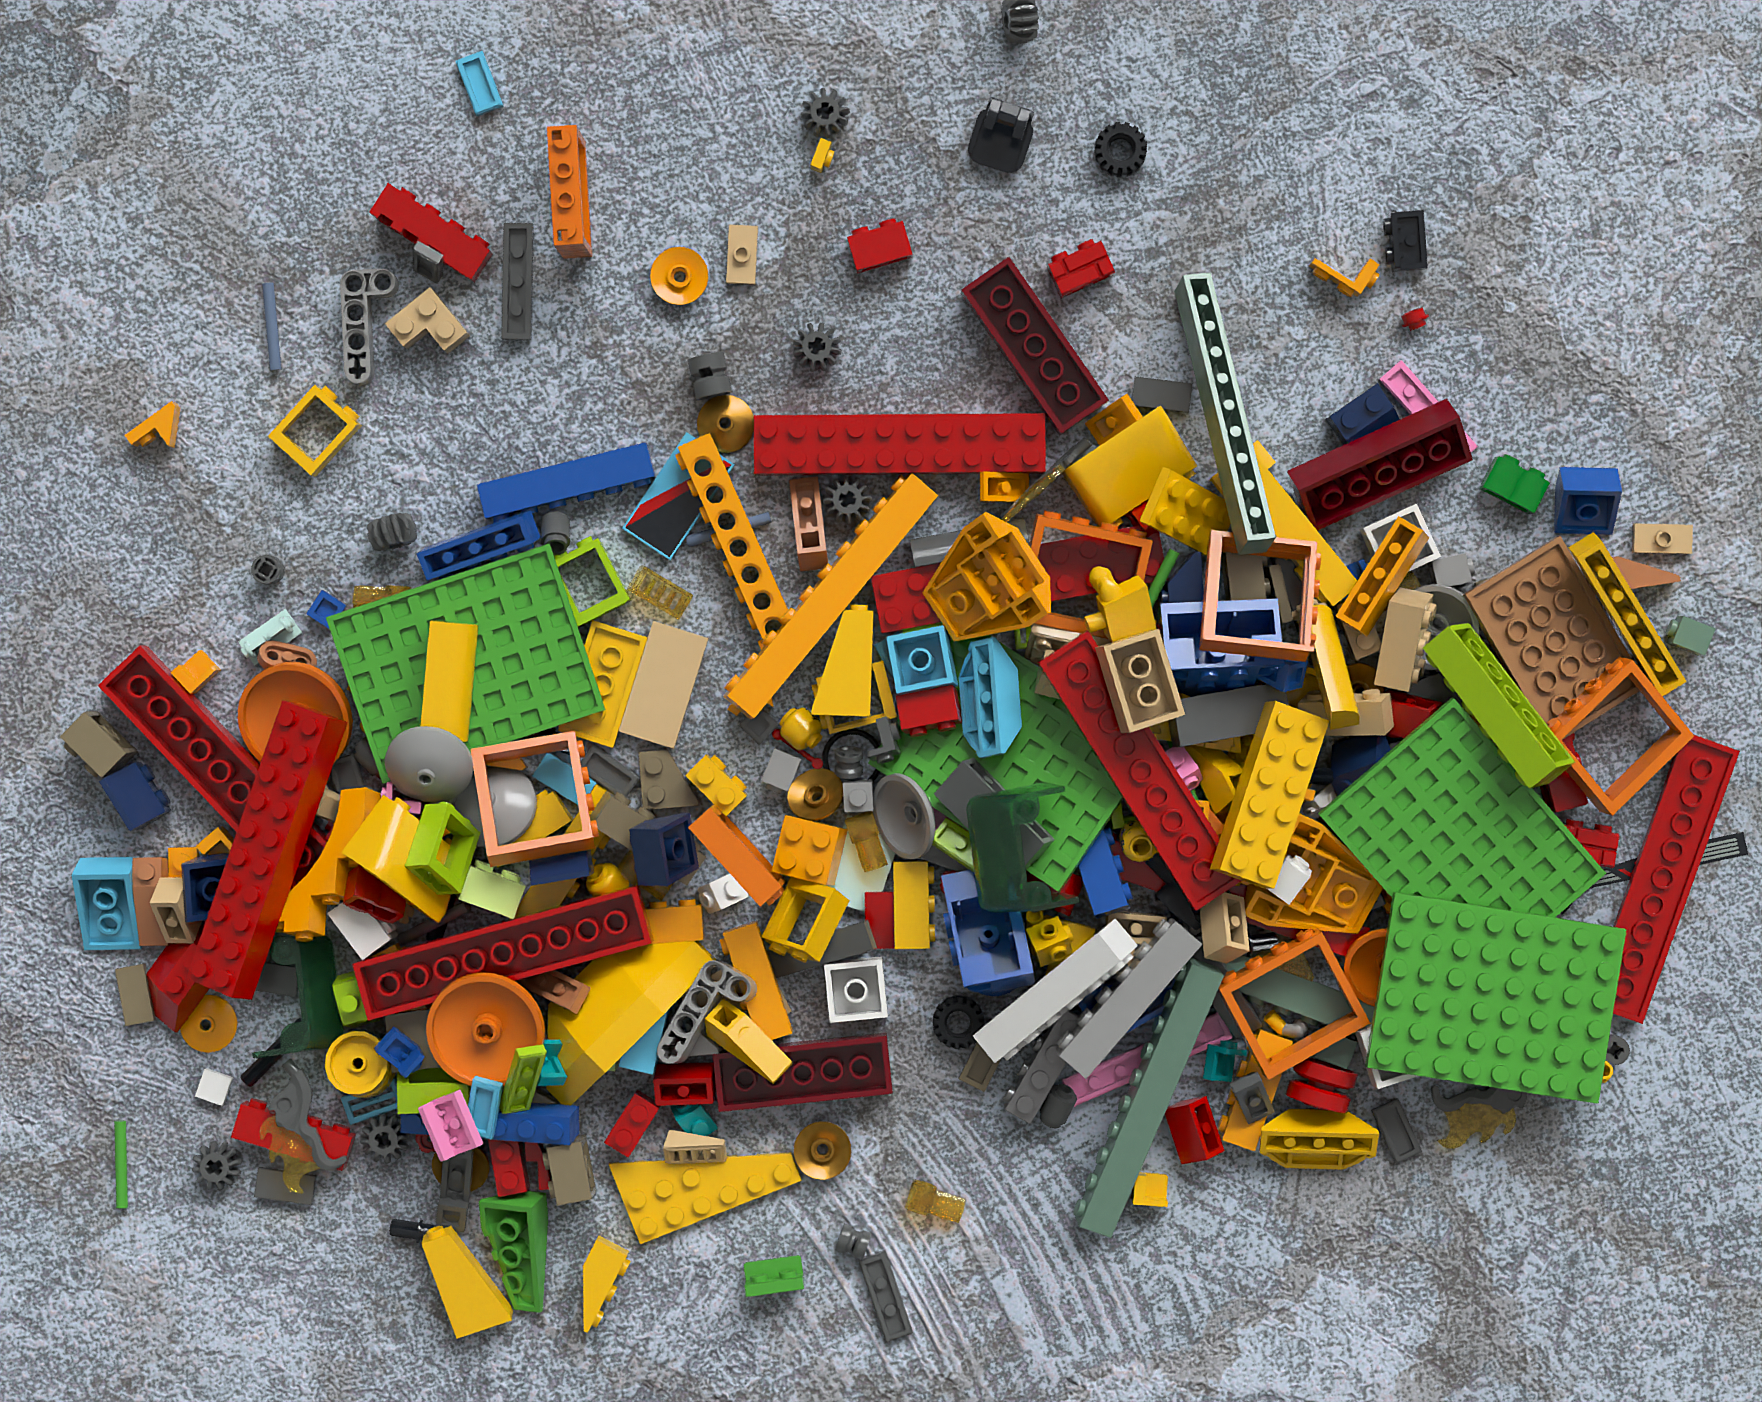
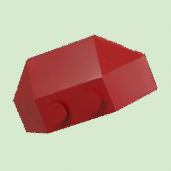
[146,924,210,1033]

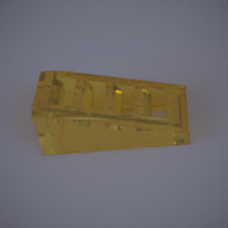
[627,565,693,620]

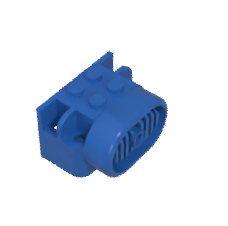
[1156,598,1285,697]
[941,870,1035,996]

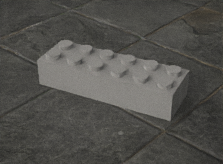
[1057,917,1202,1079]

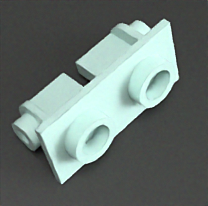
[238,609,302,666]

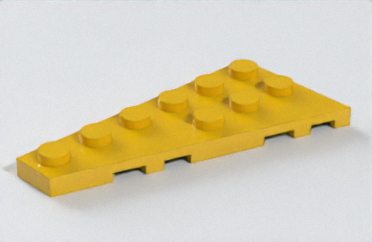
[608,1152,802,1244]

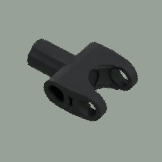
[1144,852,1231,931]

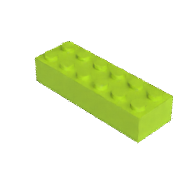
[1423,623,1575,789]

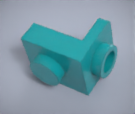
[537,1040,567,1086]
[1203,1040,1247,1082]
[671,1104,718,1136]

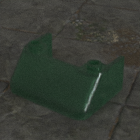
[966,782,1080,913]
[252,935,344,1059]

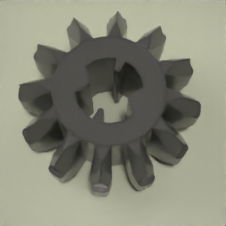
[1001,0,1039,44]
[801,88,850,138]
[793,322,841,372]
[823,475,872,525]
[367,513,417,551]
[360,1113,410,1164]
[192,1141,242,1191]

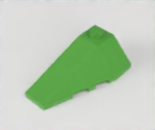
[479,1191,548,1313]

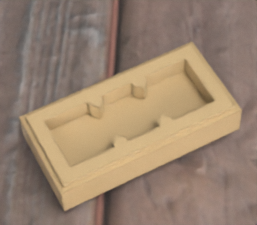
[726,225,758,285]
[1632,523,1693,554]

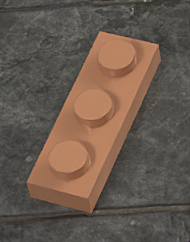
[515,970,591,1014]

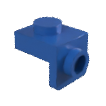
[374,1026,425,1078]

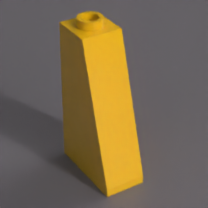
[811,605,874,717]
[422,1226,513,1339]

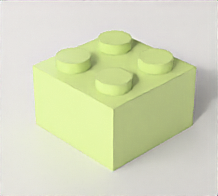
[455,859,526,919]

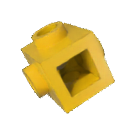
[1026,916,1074,967]

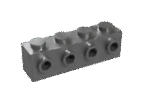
[1003,1010,1079,1124]

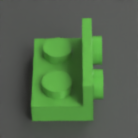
[744,1255,805,1297]

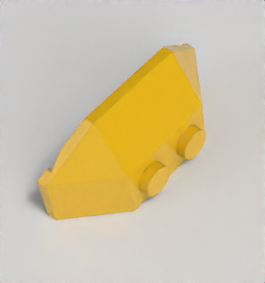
[1259,1109,1379,1170]

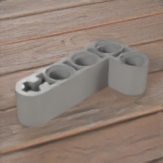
[340,269,399,386]
[657,960,757,1064]

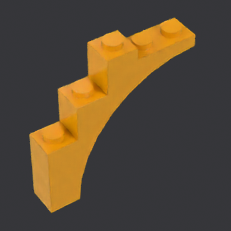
[276,787,381,942]

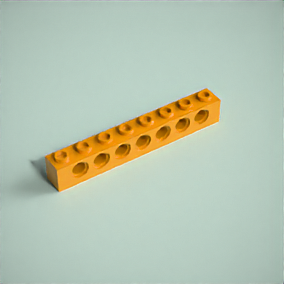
[675,433,788,650]

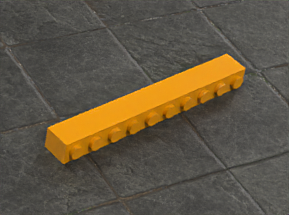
[723,473,938,719]

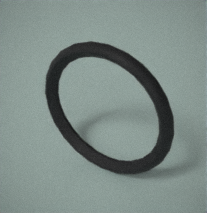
[822,729,880,783]

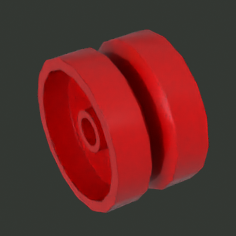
[1285,1057,1358,1113]

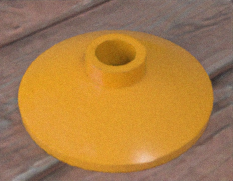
[650,247,709,305]
[180,995,238,1053]

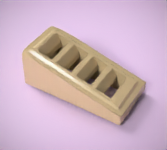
[663,1130,727,1164]

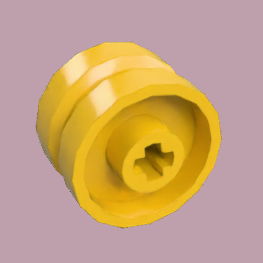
[325,1031,396,1098]

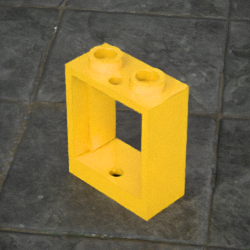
[268,385,362,477]
[811,661,897,734]
[761,877,849,963]

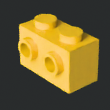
[685,754,748,816]

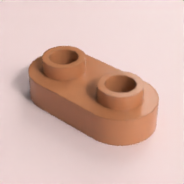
[257,640,317,669]

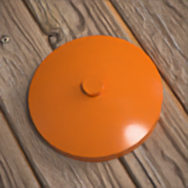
[238,662,353,762]
[426,973,545,1086]

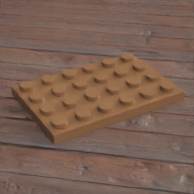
[1463,536,1640,740]

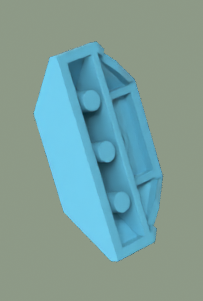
[959,637,1022,758]

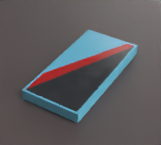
[622,432,735,561]

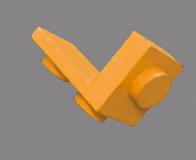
[1309,258,1380,297]

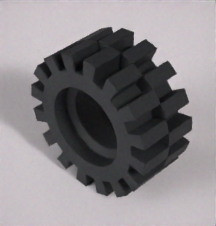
[1094,122,1147,178]
[932,995,985,1050]

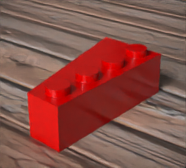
[369,183,493,283]

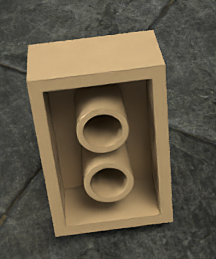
[1374,587,1437,692]
[1095,629,1185,733]

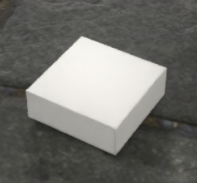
[195,1068,234,1106]

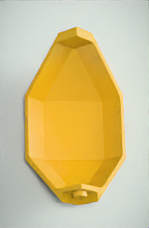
[546,941,716,1105]

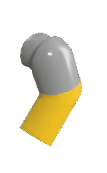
[1264,1010,1308,1040]

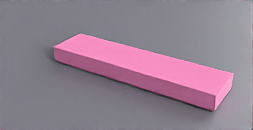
[1379,360,1478,452]

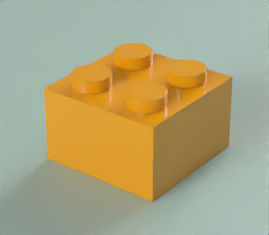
[771,815,848,885]

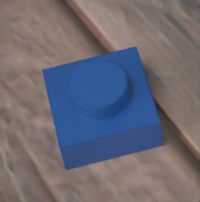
[306,590,347,629]

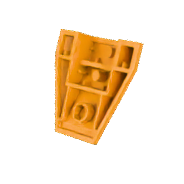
[922,512,1051,642]
[1244,813,1383,934]

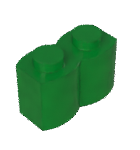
[1479,454,1550,515]

